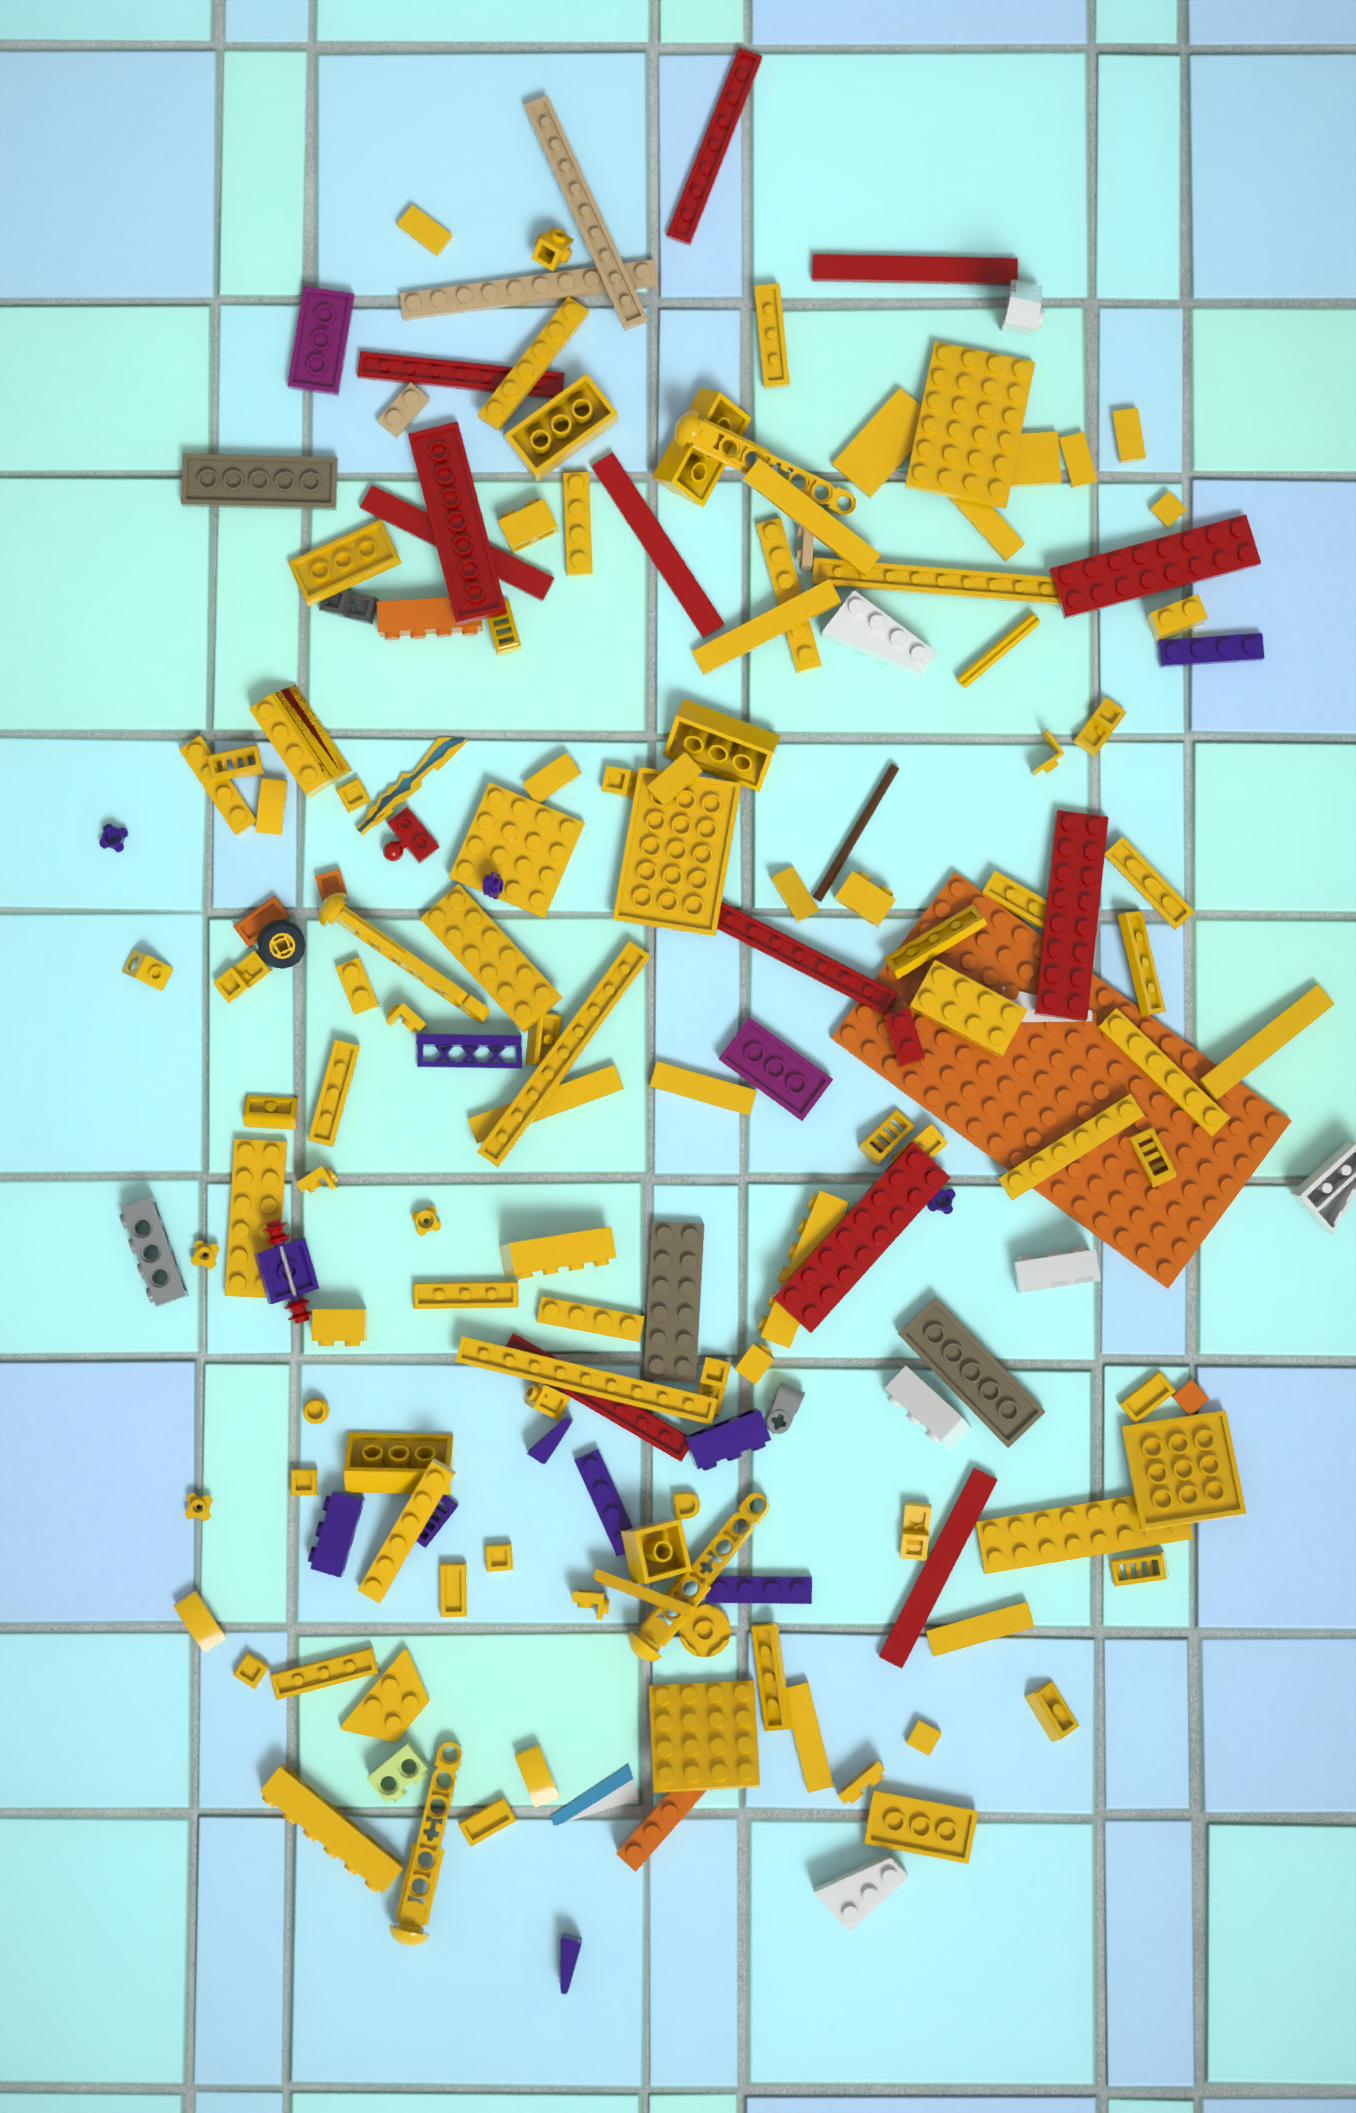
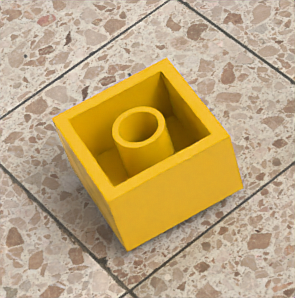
[621,1519,692,1584]

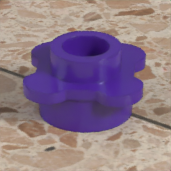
[99,824,128,852]
[482,872,503,899]
[927,1189,956,1214]

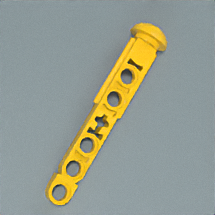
[674,410,857,516]
[318,892,490,1023]
[628,1493,770,1662]
[389,1741,463,1946]

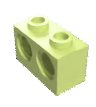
[366,1741,429,1803]

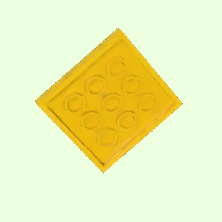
[449,782,585,919]
[1121,1410,1247,1531]
[649,1680,760,1793]

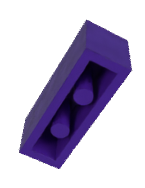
[683,1408,771,1471]
[308,1491,365,1578]

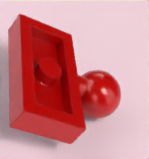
[383,807,440,864]

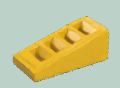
[487,599,522,656]
[207,744,265,781]
[858,1108,915,1166]
[1129,1126,1176,1188]
[1110,1551,1169,1587]

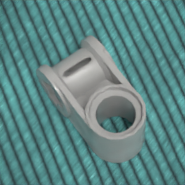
[766,1382,805,1434]

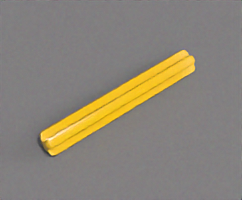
[956,613,1040,688]

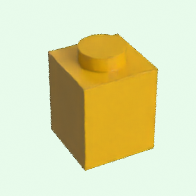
[734,1343,774,1385]

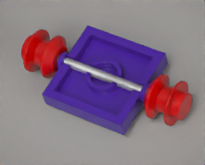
[254,1219,319,1324]

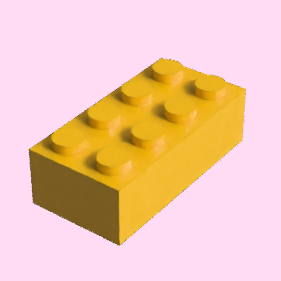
[504,373,619,483]
[909,960,1027,1058]

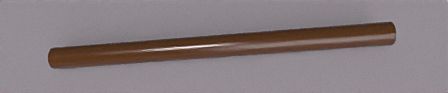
[813,764,899,902]

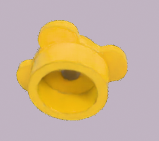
[412,1206,441,1236]
[191,1241,220,1269]
[185,1493,213,1521]

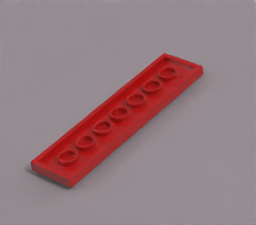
[408,421,507,626]
[1049,514,1261,619]
[1034,810,1109,1021]
[771,1142,951,1333]

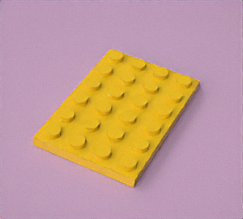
[905,341,1035,509]
[613,767,742,937]

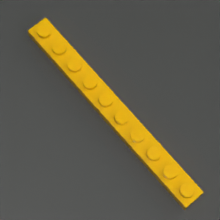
[812,557,1059,605]
[477,941,651,1168]
[455,1336,718,1425]

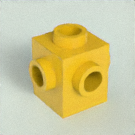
[531,226,574,272]

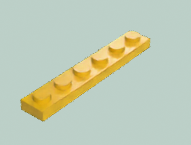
[477,296,589,432]
[756,518,822,674]
[1097,1008,1230,1137]
[998,1094,1145,1201]
[357,1458,457,1604]

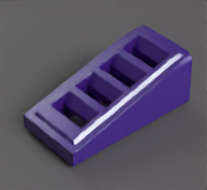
[526,1417,573,1464]
[416,1495,459,1548]
[560,1933,583,1995]

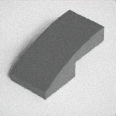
[319,589,379,624]

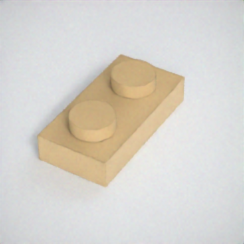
[377,382,431,439]
[797,525,814,571]

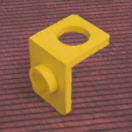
[1032,729,1065,777]
[122,949,173,991]

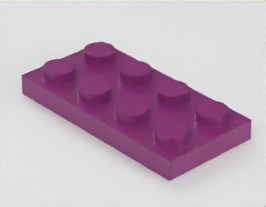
[287,286,355,396]
[718,1017,833,1121]

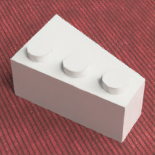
[1291,1141,1356,1235]
[1013,1246,1101,1293]
[884,1365,971,1451]
[813,1853,909,1932]

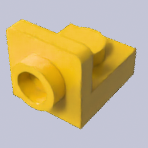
[386,1003,428,1033]
[296,1166,339,1193]
[524,1381,571,1421]
[572,1589,610,1621]

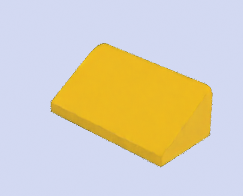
[770,866,819,923]
[525,1013,562,1066]
[243,1095,298,1130]
[1025,1680,1079,1742]

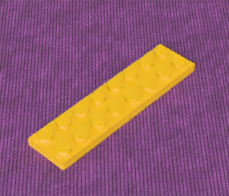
[976,1494,1193,1574]

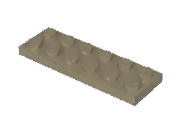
[181,453,338,510]
[643,1221,704,1382]
[898,1297,1046,1448]

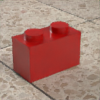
[883,1008,925,1068]

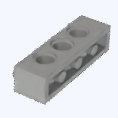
[119,1197,189,1307]

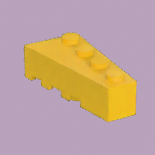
[499,1227,617,1279]

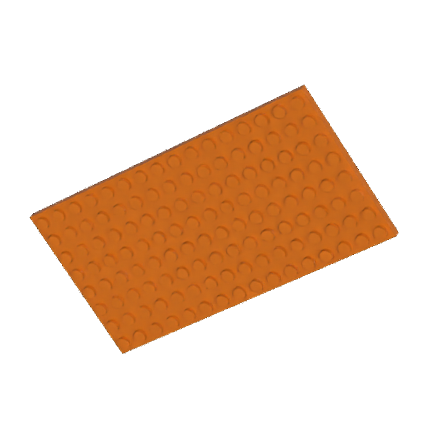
[831,872,1292,1289]

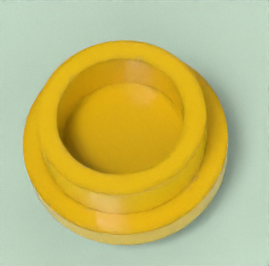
[303,1398,329,1424]

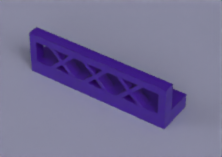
[416,1034,523,1069]

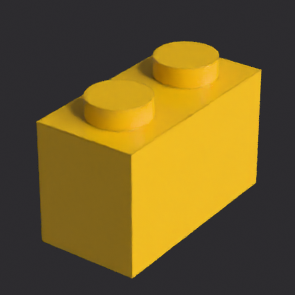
[498,499,559,554]
[1146,594,1208,642]
[834,871,896,928]
[312,1309,367,1346]

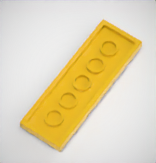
[420,884,563,1033]
[224,1139,288,1298]

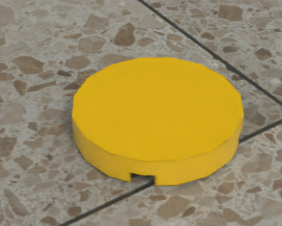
[679,1604,731,1658]

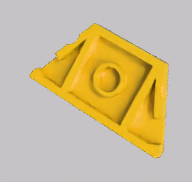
[340,1647,430,1743]

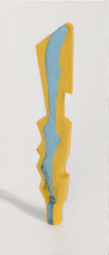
[356,737,467,836]

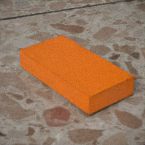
[233,895,291,948]

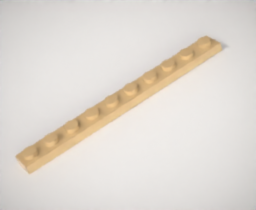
[524,95,648,332]
[400,259,657,321]

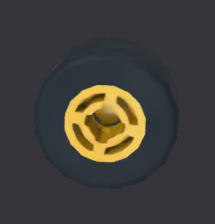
[257,919,306,969]

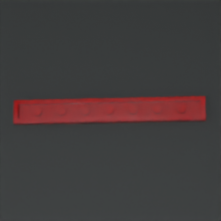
[666,48,763,246]
[812,254,1018,286]
[357,351,565,399]
[591,452,725,639]
[360,485,555,602]
[717,902,898,1016]
[506,1333,688,1462]
[878,1468,998,1669]

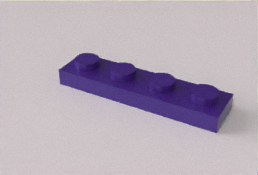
[1158,633,1265,668]
[574,1449,633,1557]
[706,1576,812,1604]

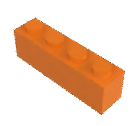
[376,597,483,641]
[616,1790,707,1872]

